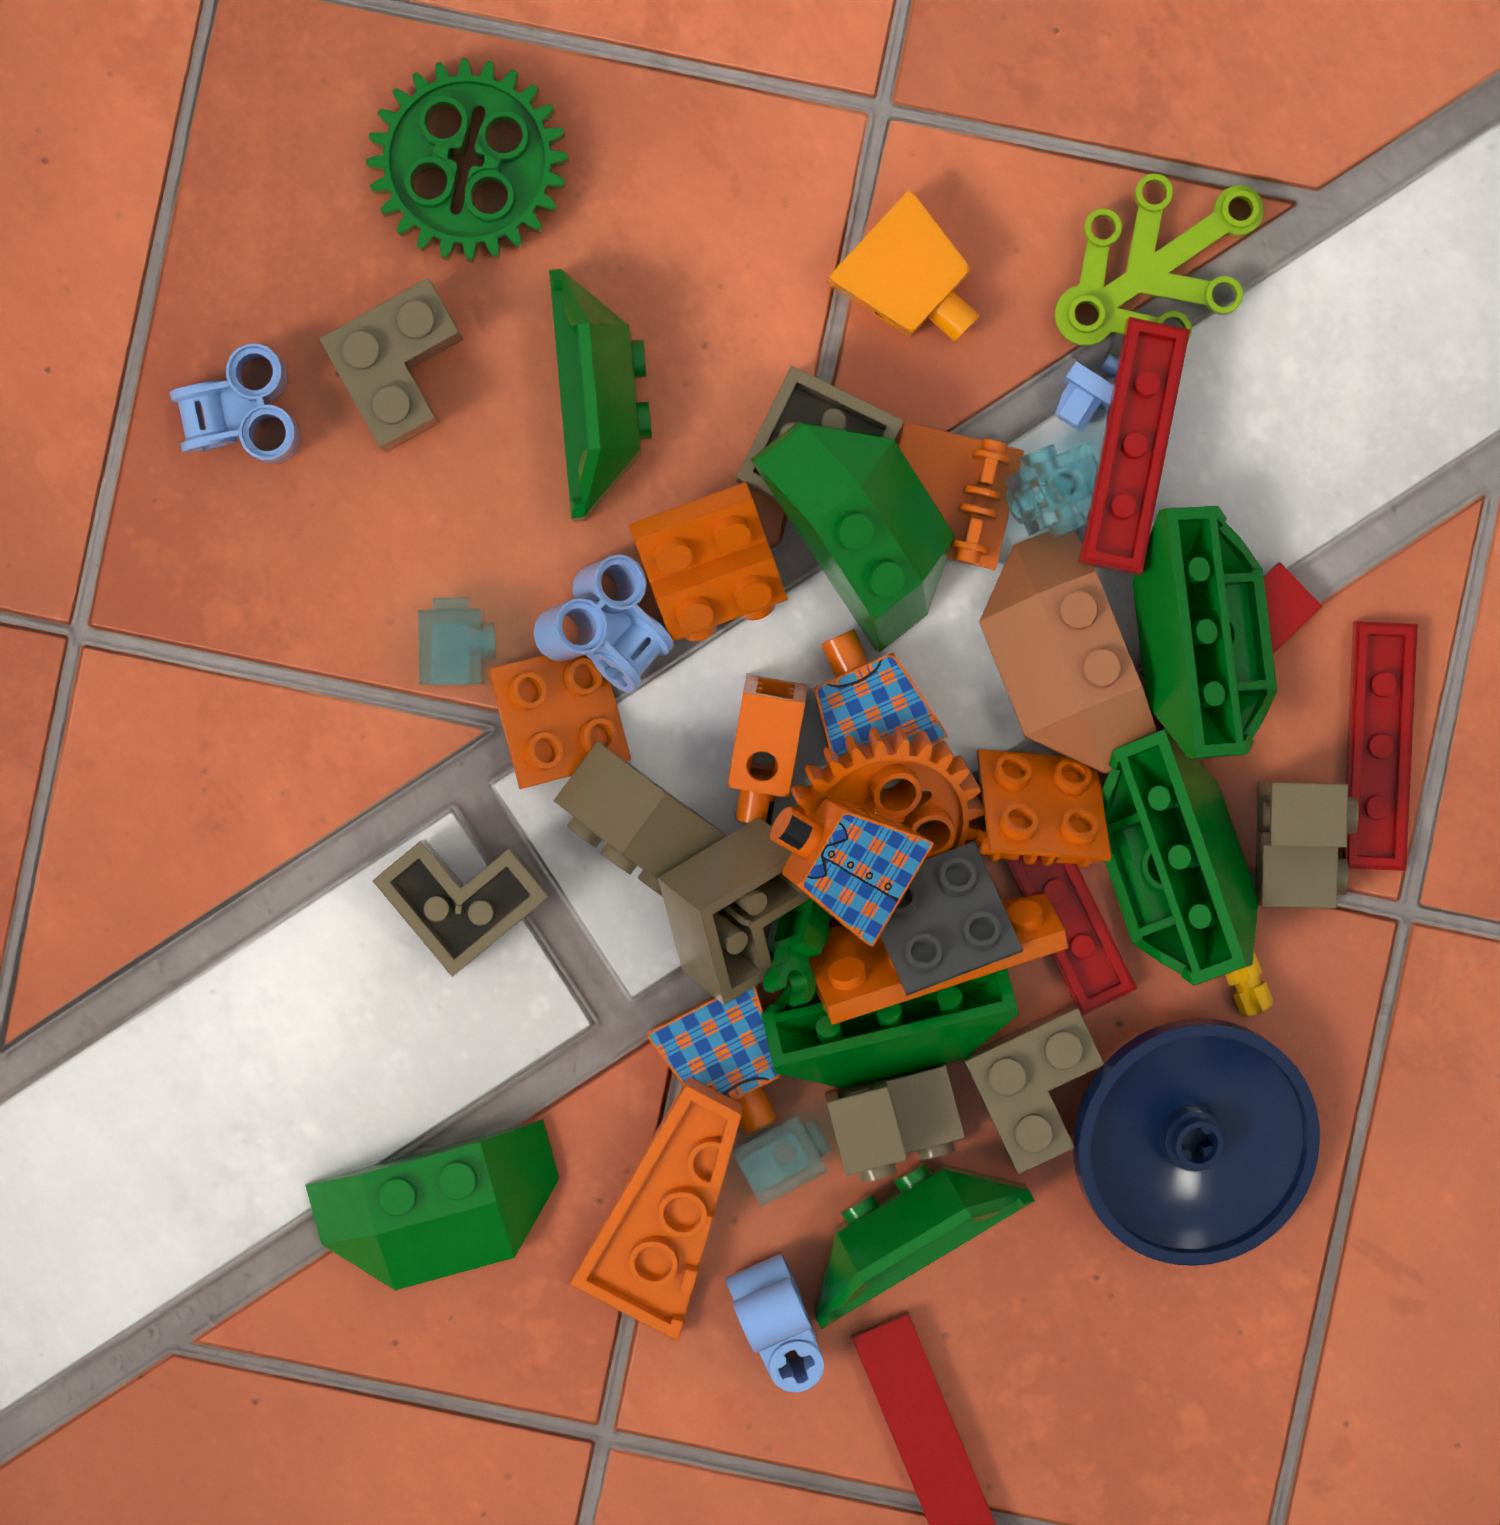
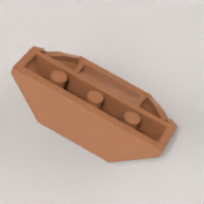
[979,522,1157,774]

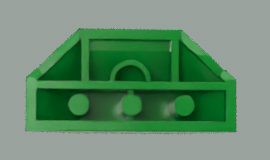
[549,269,652,522]
[750,421,955,652]
[1132,506,1277,760]
[1102,729,1259,986]
[761,969,1019,1088]
[305,1119,560,1291]
[814,1162,1035,1329]

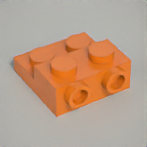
[628,482,788,642]

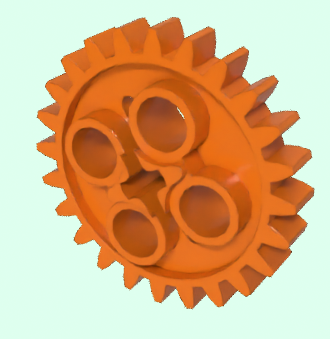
[784,726,984,860]

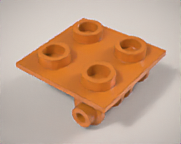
[898,422,1024,571]
[488,655,631,789]
[976,749,1111,868]

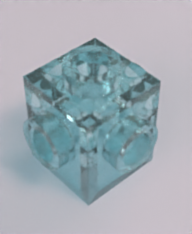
[1005,442,1098,539]

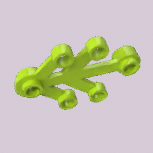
[1055,173,1264,346]

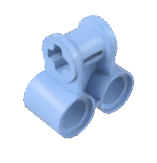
[169,344,300,464]
[533,554,674,693]
[725,1253,824,1393]

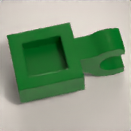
[763,898,831,1007]

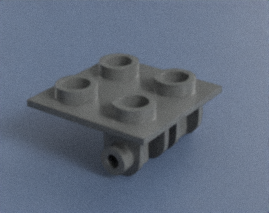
[880,841,1023,996]

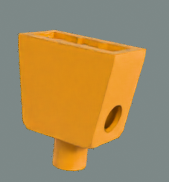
[827,190,980,343]

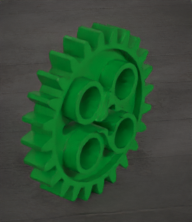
[366,58,569,263]

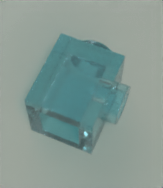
[418,598,496,686]
[732,1111,832,1207]

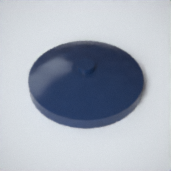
[1073,1018,1320,1266]

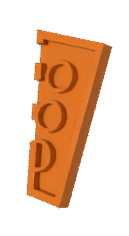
[809,893,1068,1025]
[570,1076,744,1341]

